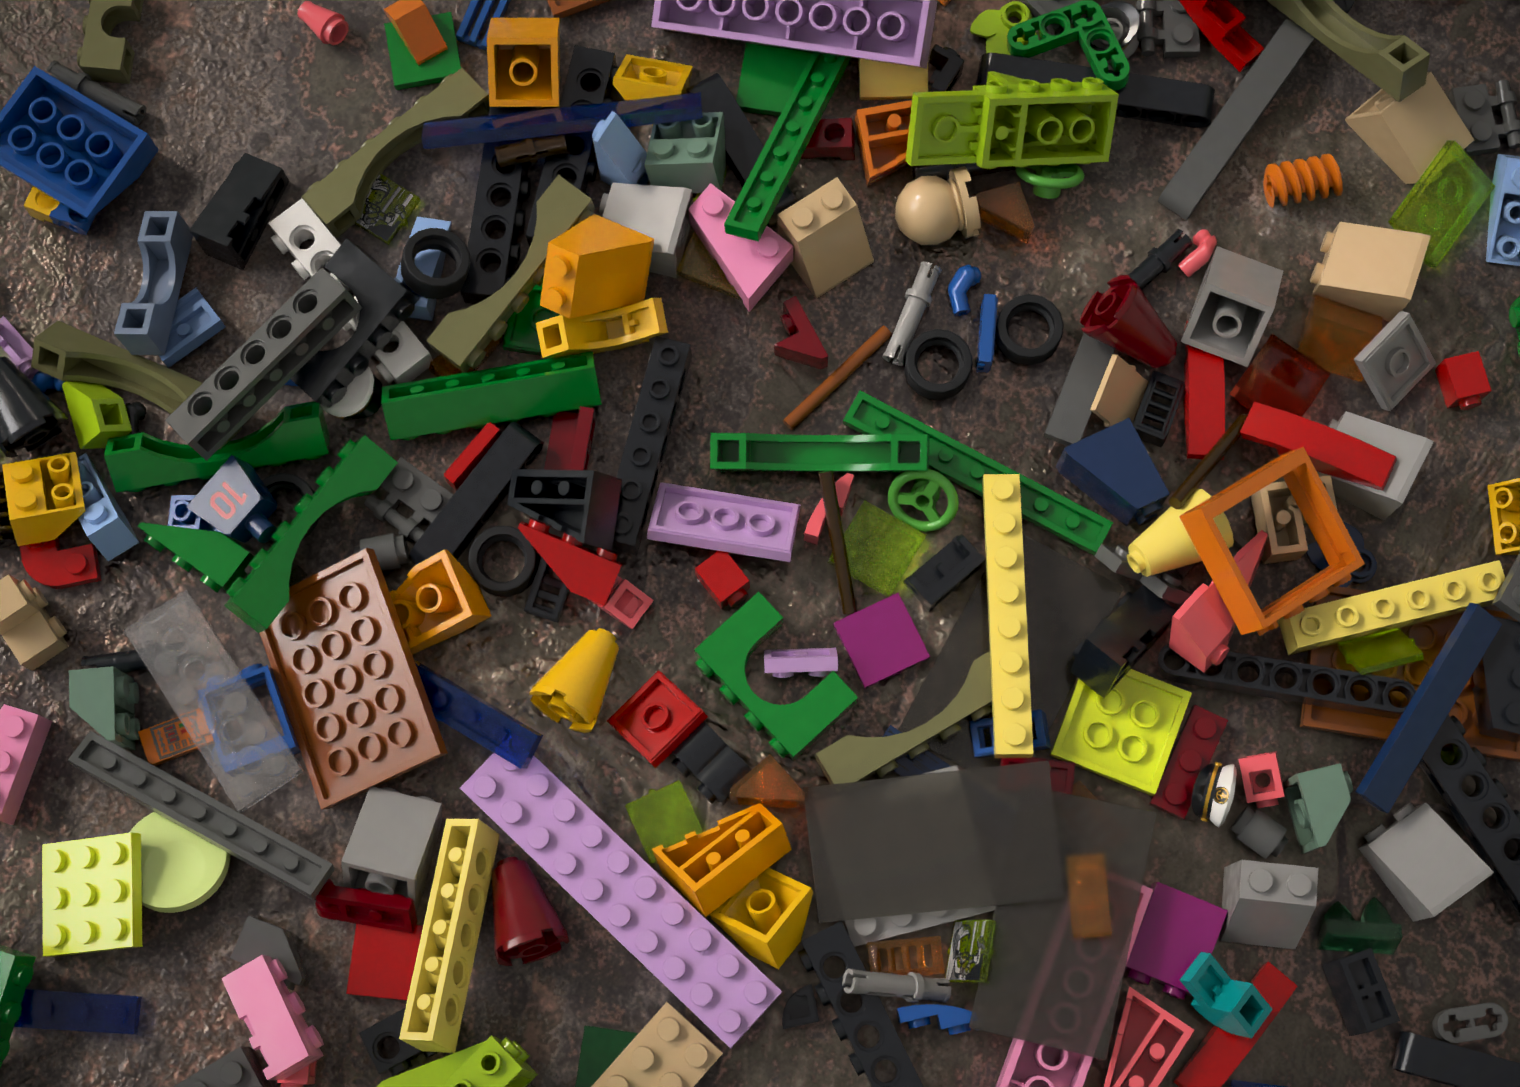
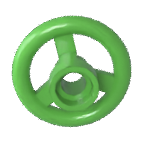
[1015,163,1084,199]
[888,469,959,532]

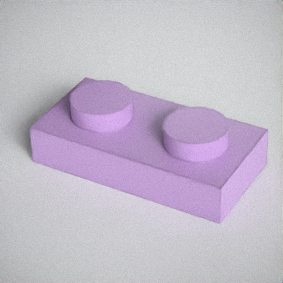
[764,648,838,678]

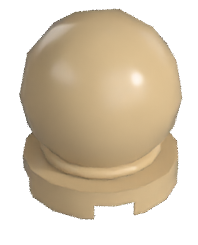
[895,166,981,245]

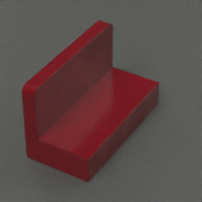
[544,406,597,470]

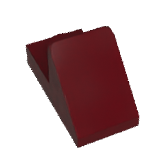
[774,296,828,369]

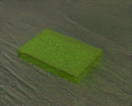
[1388,140,1495,267]

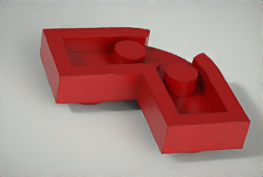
[20,537,102,589]

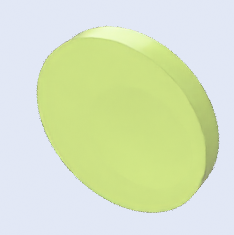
[129,812,230,913]

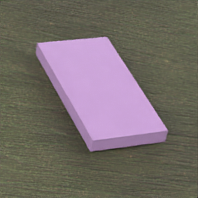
[647,482,801,562]

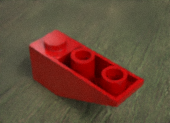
[518,518,622,606]

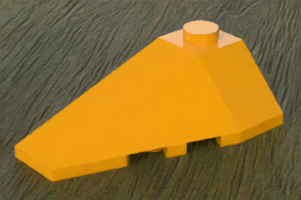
[390,549,491,655]

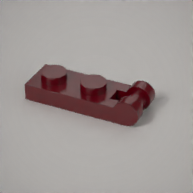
[315,879,418,933]

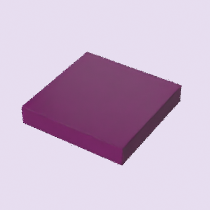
[833,593,930,689]

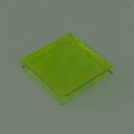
[828,500,926,597]

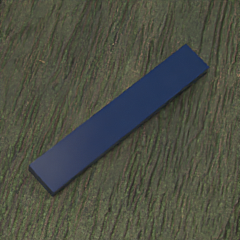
[1355,603,1502,813]

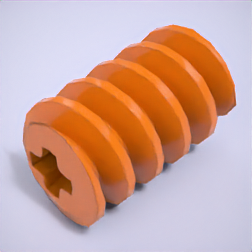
[1263,154,1343,208]

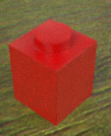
[1435,351,1492,410]
[694,551,750,609]

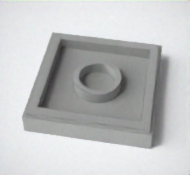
[1354,311,1436,411]

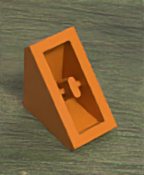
[384,0,448,65]

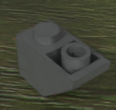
[230,916,310,990]

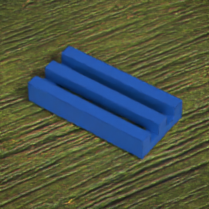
[456,0,511,51]
[976,294,998,373]

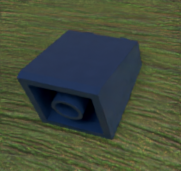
[1056,418,1170,526]

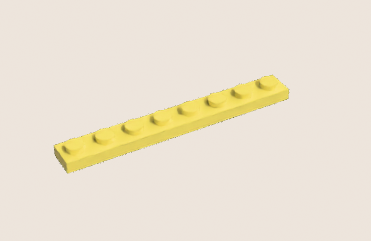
[982,474,1033,758]

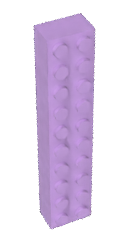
[460,734,782,1048]

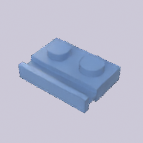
[158,288,226,368]

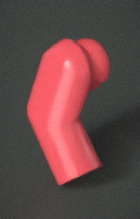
[1177,229,1217,278]

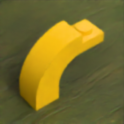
[536,298,668,358]

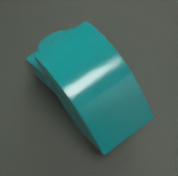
[1180,952,1273,1038]

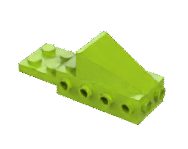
[905,71,1119,169]
[377,1035,538,1087]

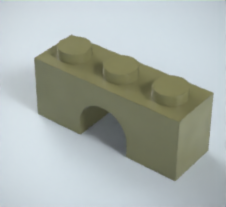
[77,0,144,84]

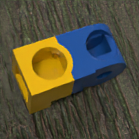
[23,187,96,235]

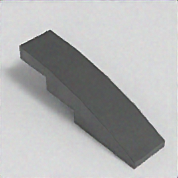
[1043,333,1115,446]

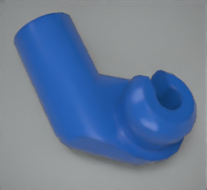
[947,265,981,316]

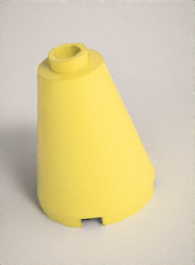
[1127,488,1234,577]

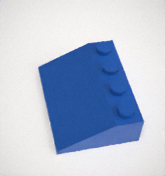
[0,66,159,220]

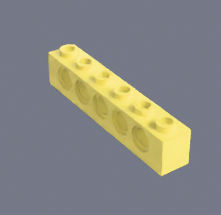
[1278,560,1505,655]
[399,819,500,1053]

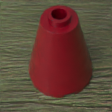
[1080,275,1177,368]
[492,857,569,966]

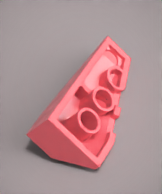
[1169,530,1268,673]

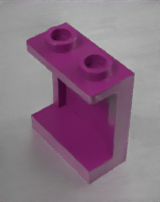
[1125,882,1228,1000]

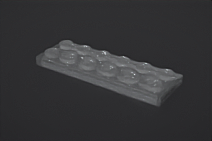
[124,589,304,813]

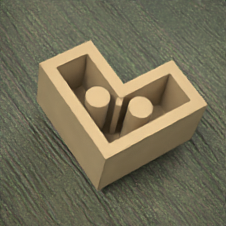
[1251,475,1337,564]
[0,574,69,671]

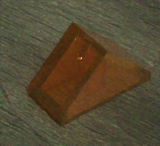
[971,182,1034,244]

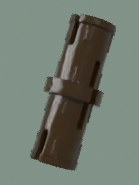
[494,131,568,168]

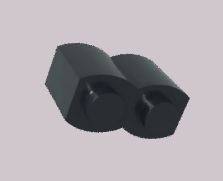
[671,721,754,805]

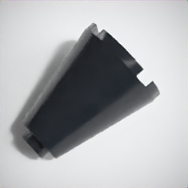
[0,357,69,458]

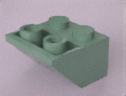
[644,112,726,193]
[69,666,140,751]

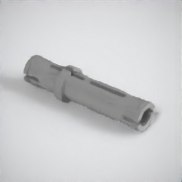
[882,261,942,366]
[842,969,951,1003]

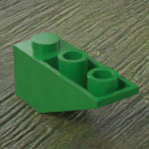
[137,522,254,593]

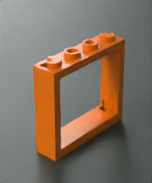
[1179,446,1365,636]

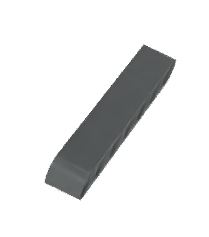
[1157,18,1315,221]

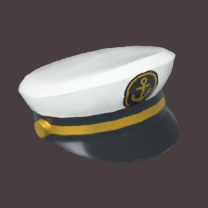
[321,366,382,419]
[1192,762,1237,828]

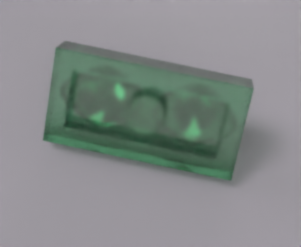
[1318,897,1403,955]

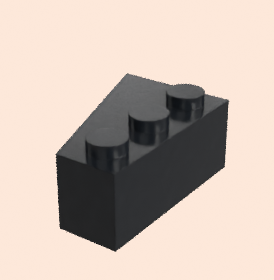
[189,153,289,270]
[507,469,622,551]
[1070,585,1176,698]
[1473,616,1520,742]

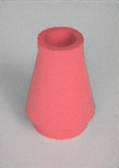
[298,1,349,45]

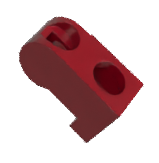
[801,118,855,160]

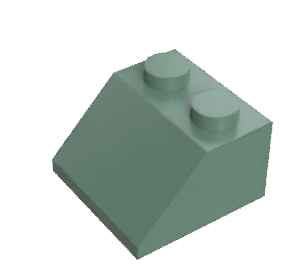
[1283,763,1353,854]

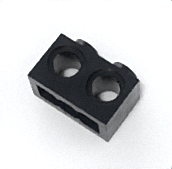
[359,1007,439,1077]

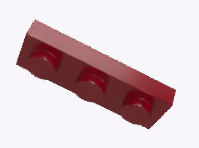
[1148,705,1228,820]

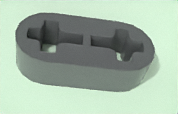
[1432,1003,1508,1043]

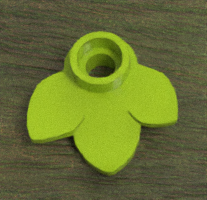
[970,1,1037,55]

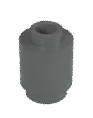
[354,533,410,572]
[1230,806,1289,859]

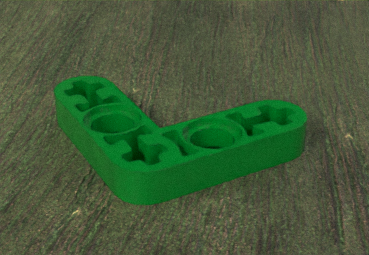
[1007,0,1130,91]

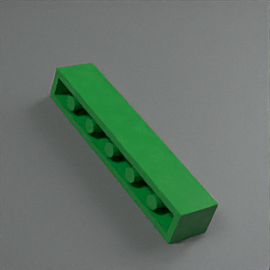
[381,351,602,440]

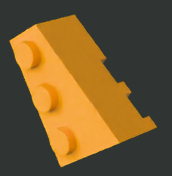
[652,803,792,917]

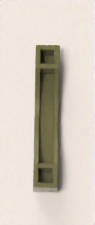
[1266,0,1430,102]
[301,68,490,239]
[426,174,595,373]
[31,321,242,449]
[815,651,992,797]

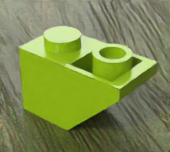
[62,381,132,449]

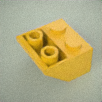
[2,452,86,546]
[1487,478,1520,555]

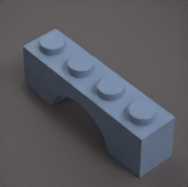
[114,211,193,355]

